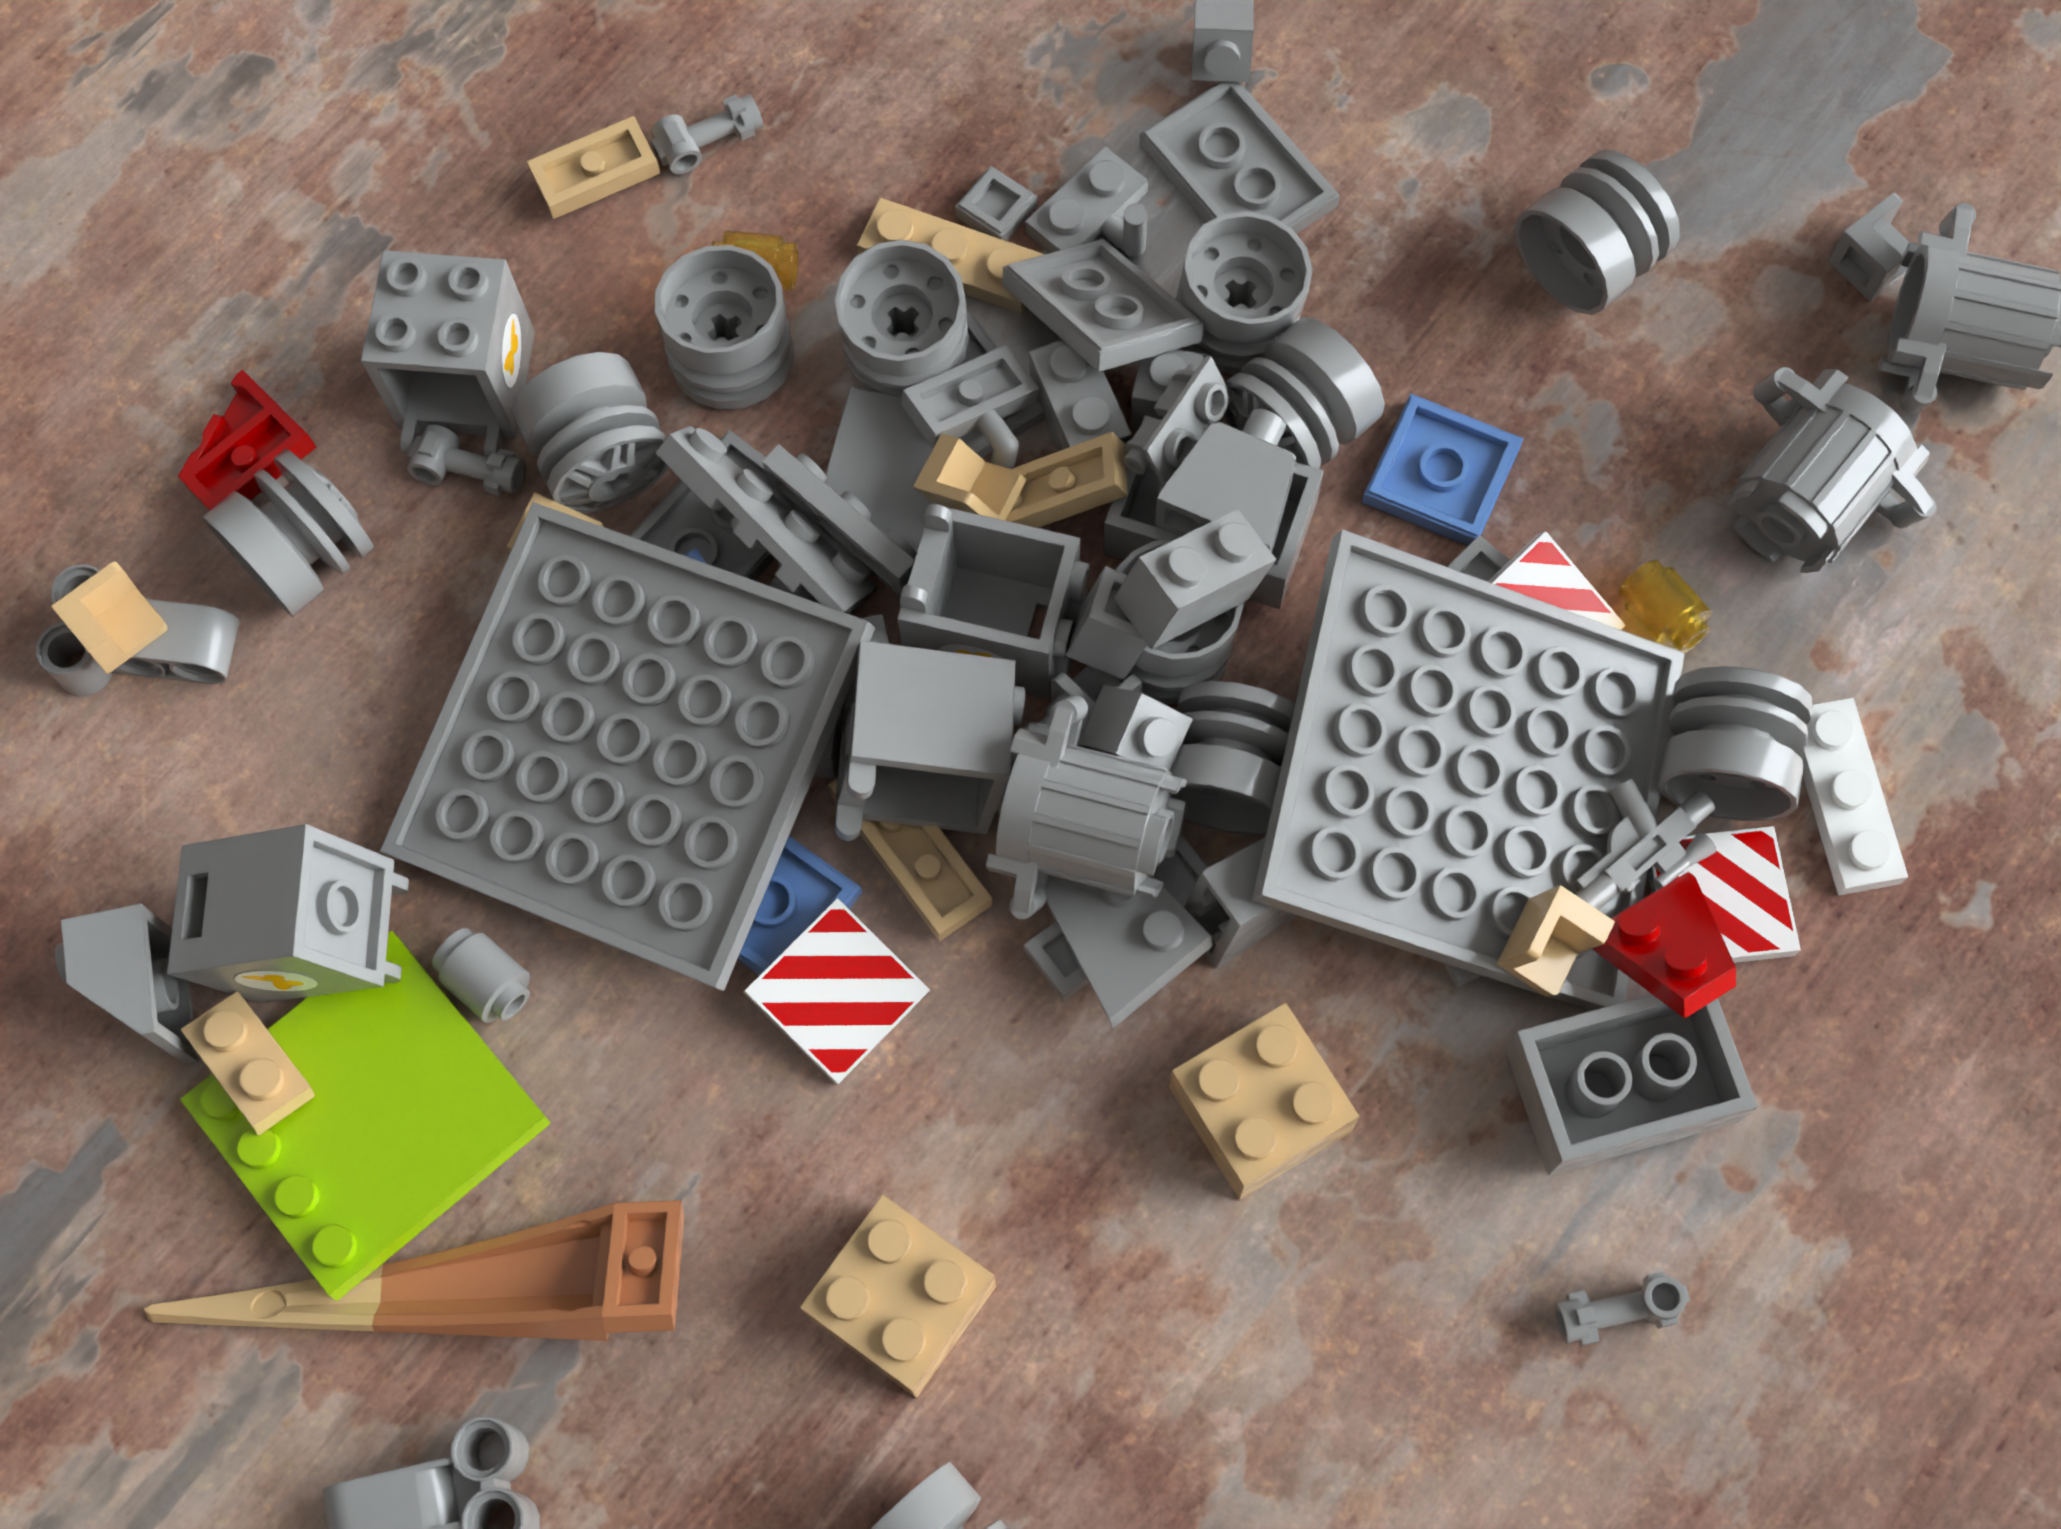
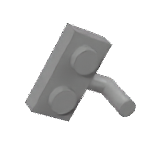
[1025,146,1148,257]
[901,345,1039,469]

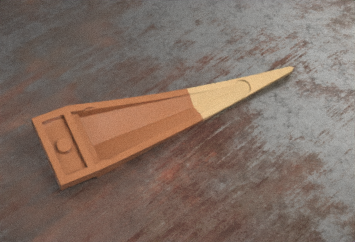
[144,1200,685,1341]

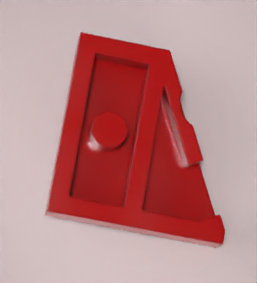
[178,369,317,511]
[1593,872,1736,1019]

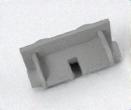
[1123,355,1233,487]

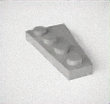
[656,426,879,614]
[997,811,1213,1029]

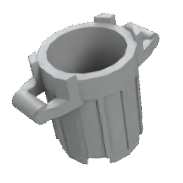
[1878,203,2061,414]
[1726,367,1936,573]
[986,695,1187,919]

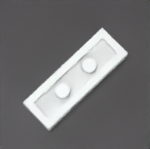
[1796,698,1908,896]

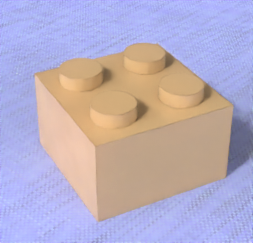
[1169,1003,1360,1200]
[800,1195,996,1398]

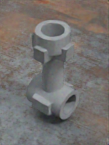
[651,94,764,174]
[407,425,526,496]
[1554,1272,1690,1347]

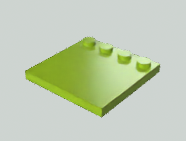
[180,930,551,1301]

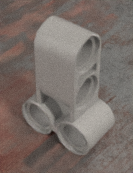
[36,564,240,696]
[322,1417,540,1529]

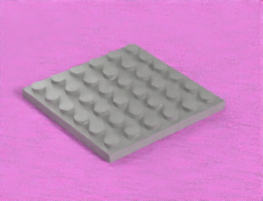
[380,502,875,991]
[1252,529,1684,1011]

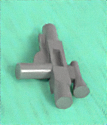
[1573,779,1716,910]

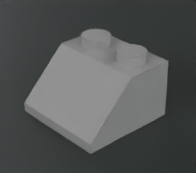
[55,903,198,1065]

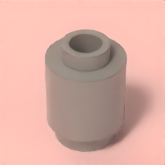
[432,928,530,1023]

